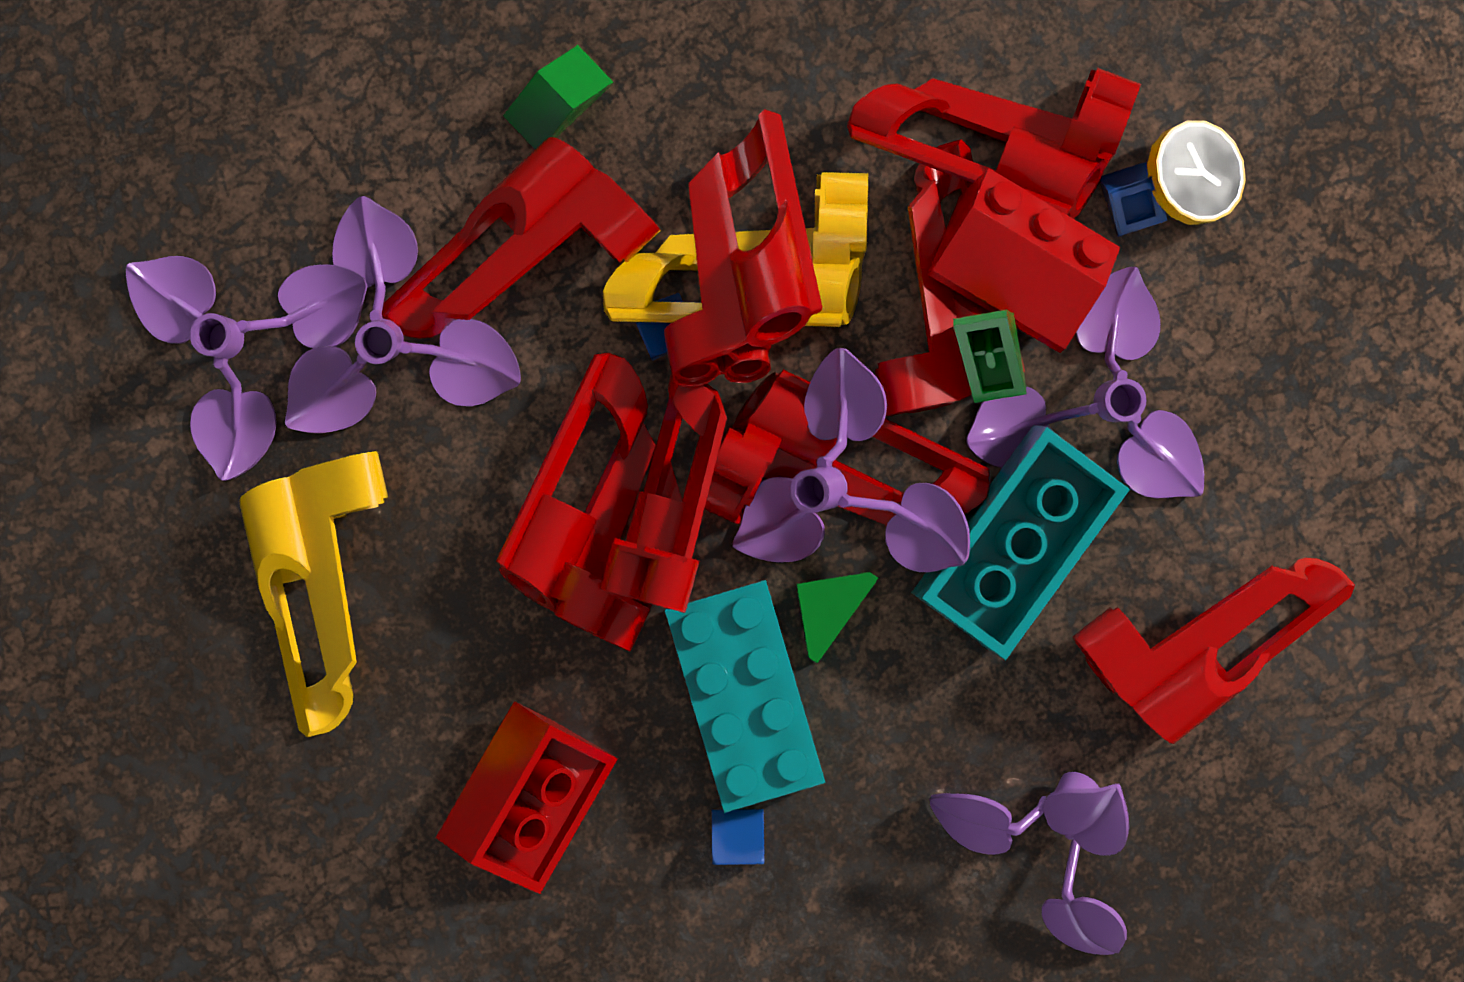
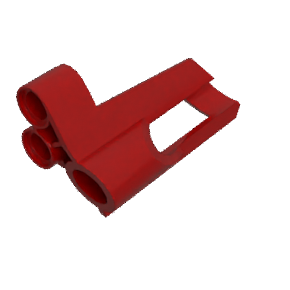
[847,68,1141,219]
[664,109,823,387]
[382,137,661,339]
[874,139,1025,417]
[496,353,656,652]
[704,369,991,525]
[600,374,727,613]
[1072,557,1355,744]

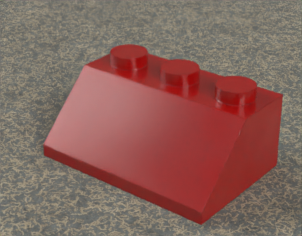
[928,168,1120,353]
[436,701,618,894]

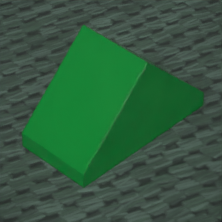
[503,45,614,149]
[953,310,1026,403]
[796,572,879,663]

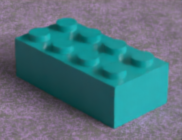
[911,425,1130,660]
[665,580,826,813]

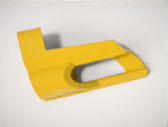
[603,172,869,327]
[239,451,388,737]

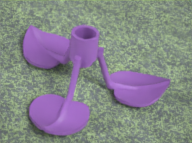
[285,196,521,433]
[126,256,367,481]
[966,267,1204,498]
[732,348,970,572]
[929,772,1129,955]

